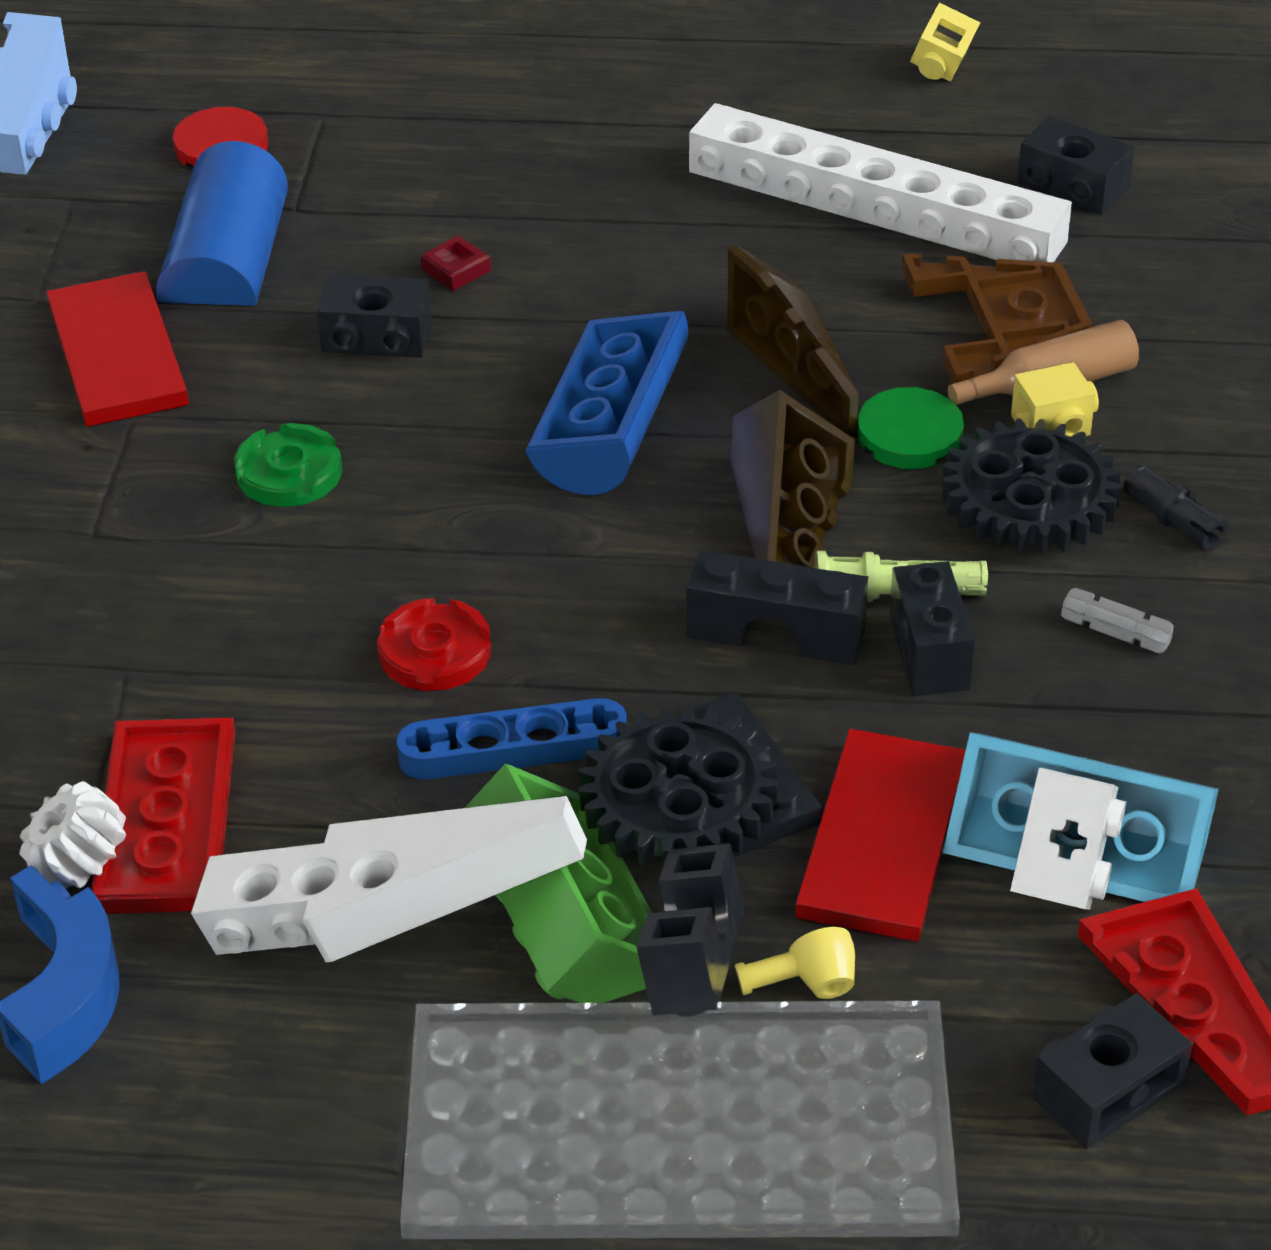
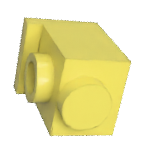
[910,3,980,82]

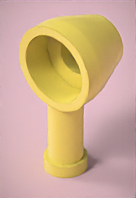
[734,927,855,999]

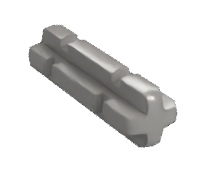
[1061,588,1174,654]

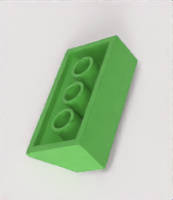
[465,763,652,1007]

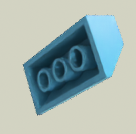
[943,733,1219,902]

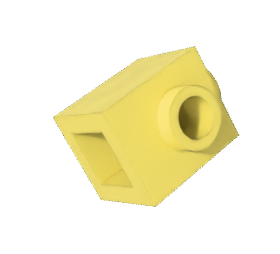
[1011,362,1099,437]

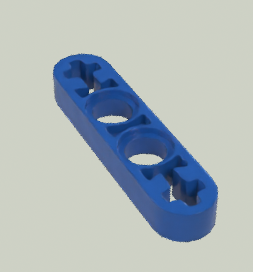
[396,698,627,779]

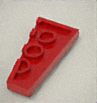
[1078,888,1271,1116]

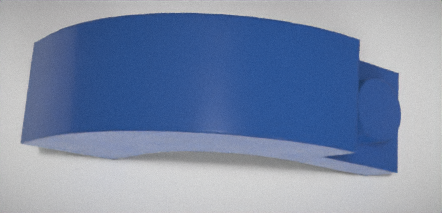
[0,865,120,1084]

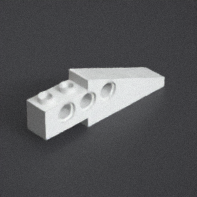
[191,796,587,962]

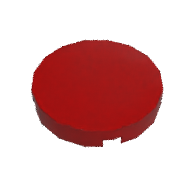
[173,107,269,167]
[377,598,491,691]

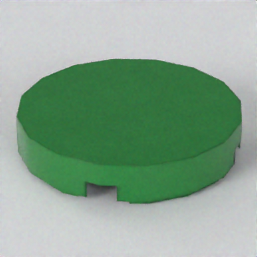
[857,387,964,469]
[234,423,343,507]

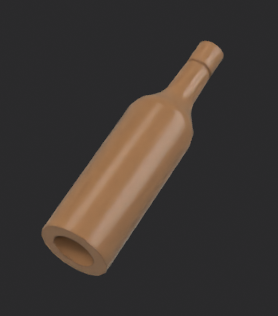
[947,320,1139,405]

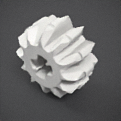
[19,781,127,889]

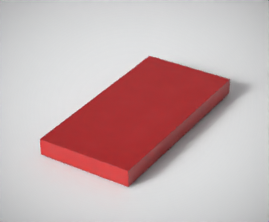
[46,271,189,427]
[91,718,235,914]
[795,728,966,942]

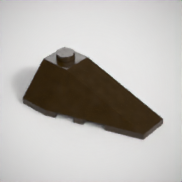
[727,245,859,437]
[730,390,855,568]

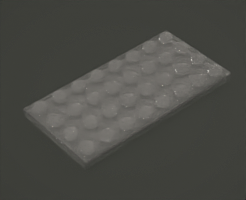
[400,1001,960,1239]

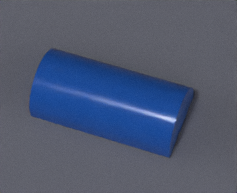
[156,141,288,306]
[525,311,688,495]

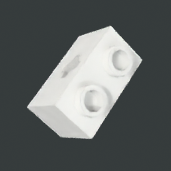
[1010,767,1126,910]

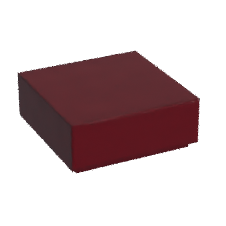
[420,235,491,291]

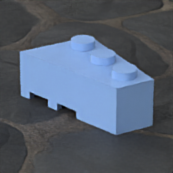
[0,12,77,175]

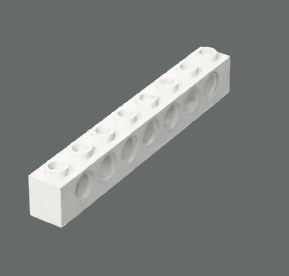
[689,103,1072,262]

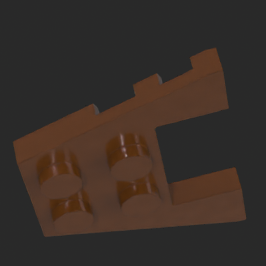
[902,253,1092,384]

